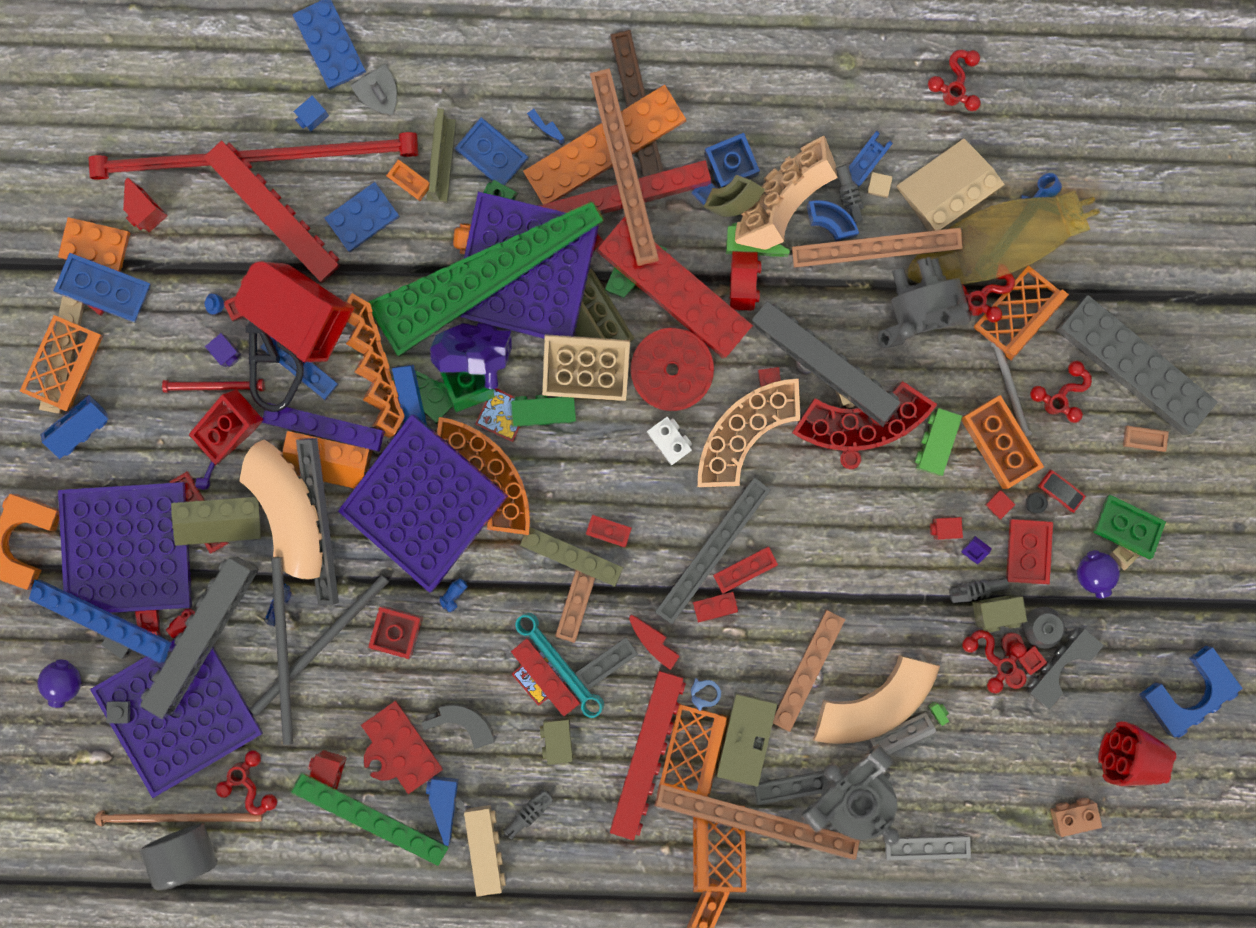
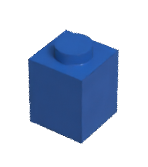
[293,95,329,131]

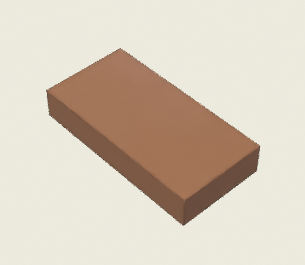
[1123,426,1169,452]

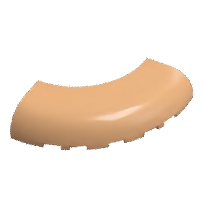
[697,379,800,487]
[239,440,322,579]
[813,655,940,744]

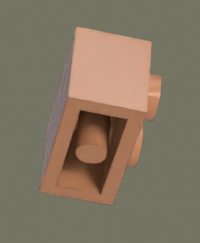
[1050,798,1102,837]

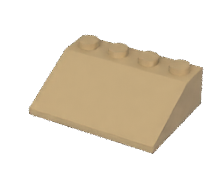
[896,139,1005,231]
[542,335,630,401]

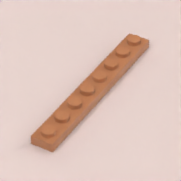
[792,228,963,268]

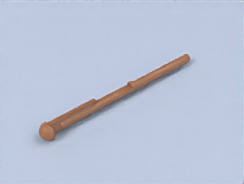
[95,810,263,827]

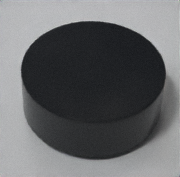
[1025,493,1048,513]

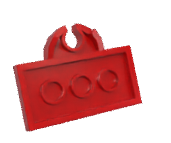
[361,701,443,794]

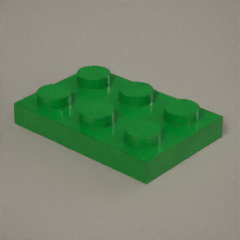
[1093,494,1166,560]

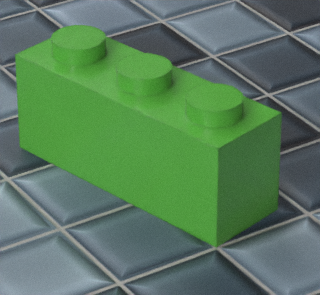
[914,408,962,476]

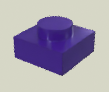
[961,536,992,565]

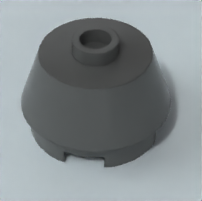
[1023,607,1065,649]

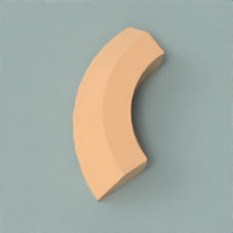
[735,136,838,250]

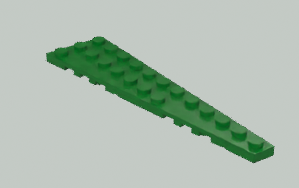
[368,202,605,356]

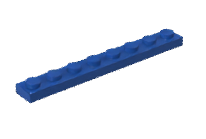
[29,579,171,663]

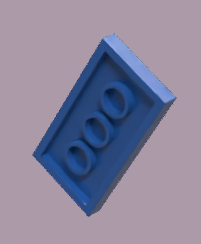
[292,0,366,90]
[53,253,151,323]

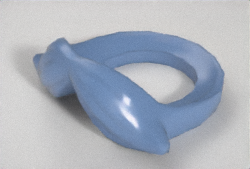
[691,678,721,711]

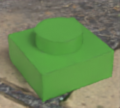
[928,701,949,726]

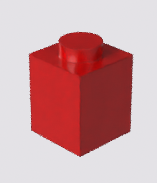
[930,517,963,540]

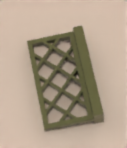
[426,108,456,203]

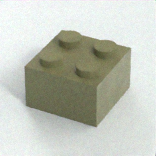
[972,595,1027,632]

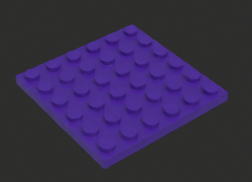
[460,192,599,339]
[338,414,508,593]
[58,482,192,613]
[90,640,263,798]

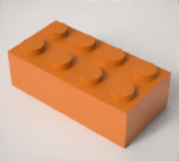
[961,395,1044,489]

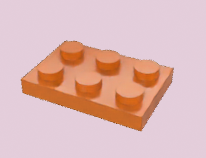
[58,217,130,272]

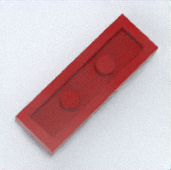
[713,546,778,594]

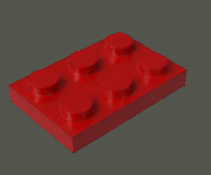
[1006,519,1053,585]

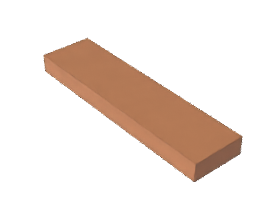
[555,570,595,643]

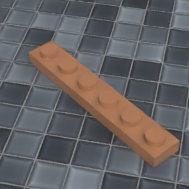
[773,610,846,732]

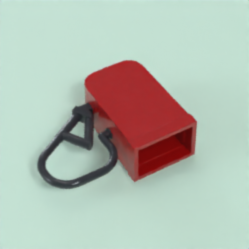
[235,262,355,412]

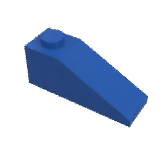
[426,776,459,846]

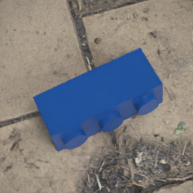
[40,395,108,459]

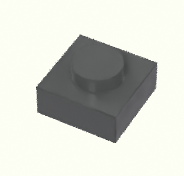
[107,701,130,723]

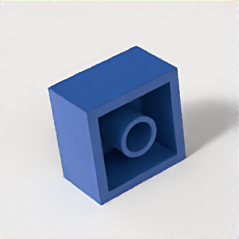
[704,133,760,189]

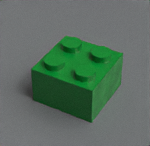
[440,372,495,412]

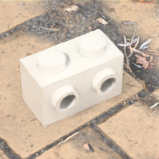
[647,417,692,466]

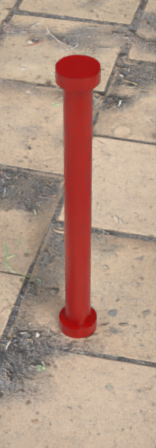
[162,379,265,393]

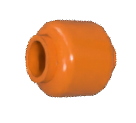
[453,223,471,254]

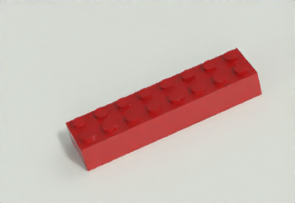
[596,216,753,359]

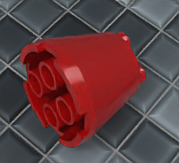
[1098,721,1176,786]

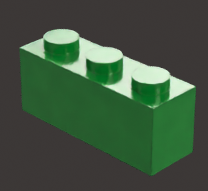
[510,395,576,427]

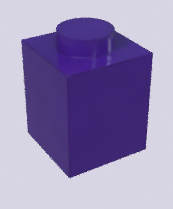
[205,333,241,367]

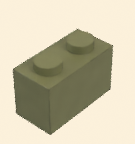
[540,717,573,765]

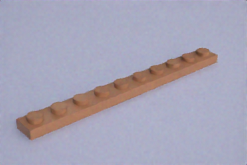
[590,68,659,266]
[655,785,860,860]

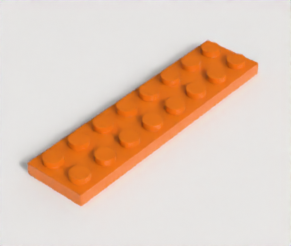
[523,85,686,204]

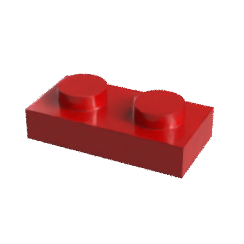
[586,515,632,548]
[693,591,738,623]

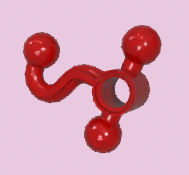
[928,50,981,111]
[962,263,1015,323]
[1030,361,1092,423]
[962,630,1026,694]
[215,750,278,815]

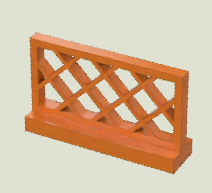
[974,265,1069,361]
[19,315,103,412]
[659,704,729,797]
[693,806,746,893]

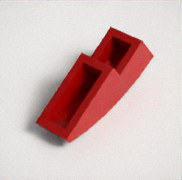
[629,614,680,670]

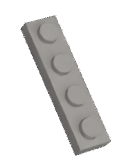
[885,835,971,860]

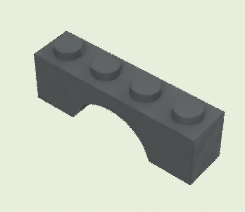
[1026,628,1104,709]

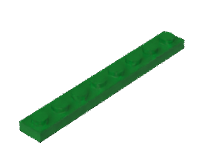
[291,772,449,866]

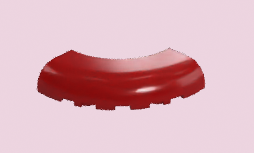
[792,381,937,451]

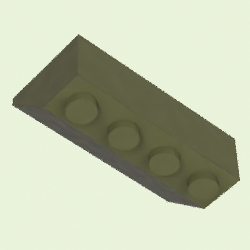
[575,269,635,342]
[171,497,261,546]

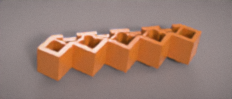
[345,293,405,438]

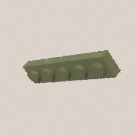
[520,527,624,587]

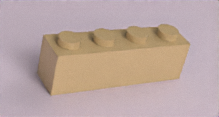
[464,805,506,896]

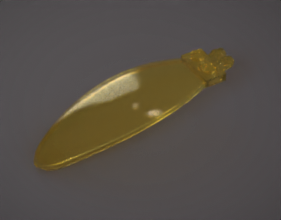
[907,190,1100,284]

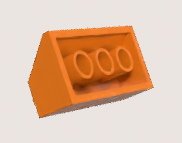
[282,431,373,489]

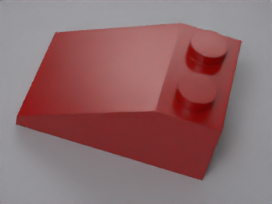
[188,389,264,465]

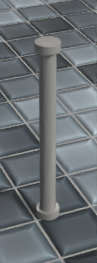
[990,339,1032,436]

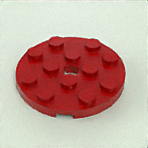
[631,328,714,411]

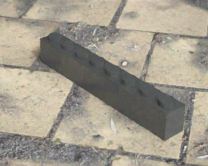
[751,301,901,427]

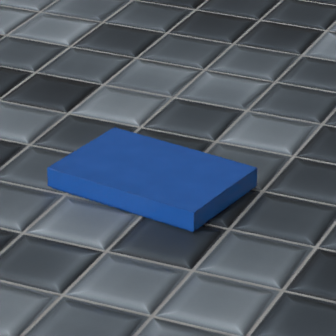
[455,117,529,186]

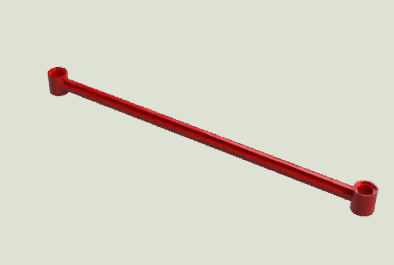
[88,132,419,180]

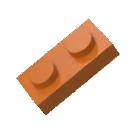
[386,159,430,201]

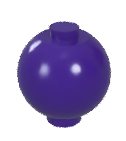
[1077,550,1120,598]
[37,659,82,708]

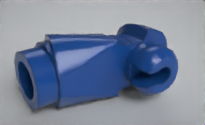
[440,578,468,612]

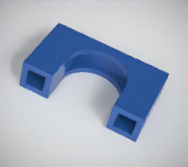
[1139,646,1243,738]

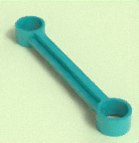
[515,613,604,718]

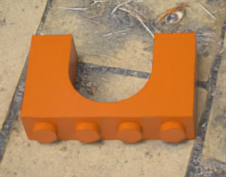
[0,494,60,590]

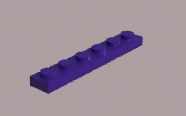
[262,403,385,452]

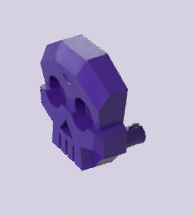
[430,323,512,389]

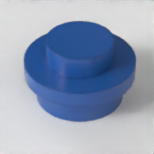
[205,294,224,314]

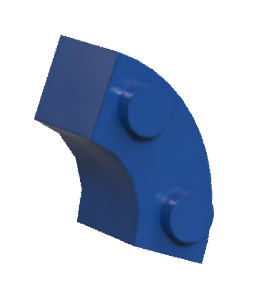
[807,200,859,242]

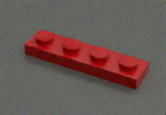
[511,638,580,717]

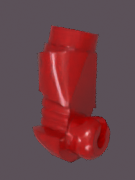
[166,608,195,639]

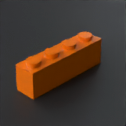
[687,877,730,928]

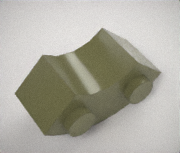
[704,175,765,217]

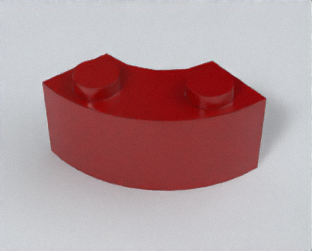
[729,251,761,311]

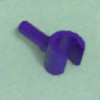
[195,462,215,490]

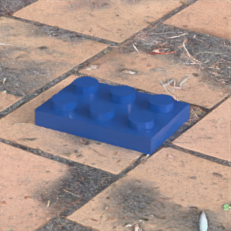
[325,182,400,252]

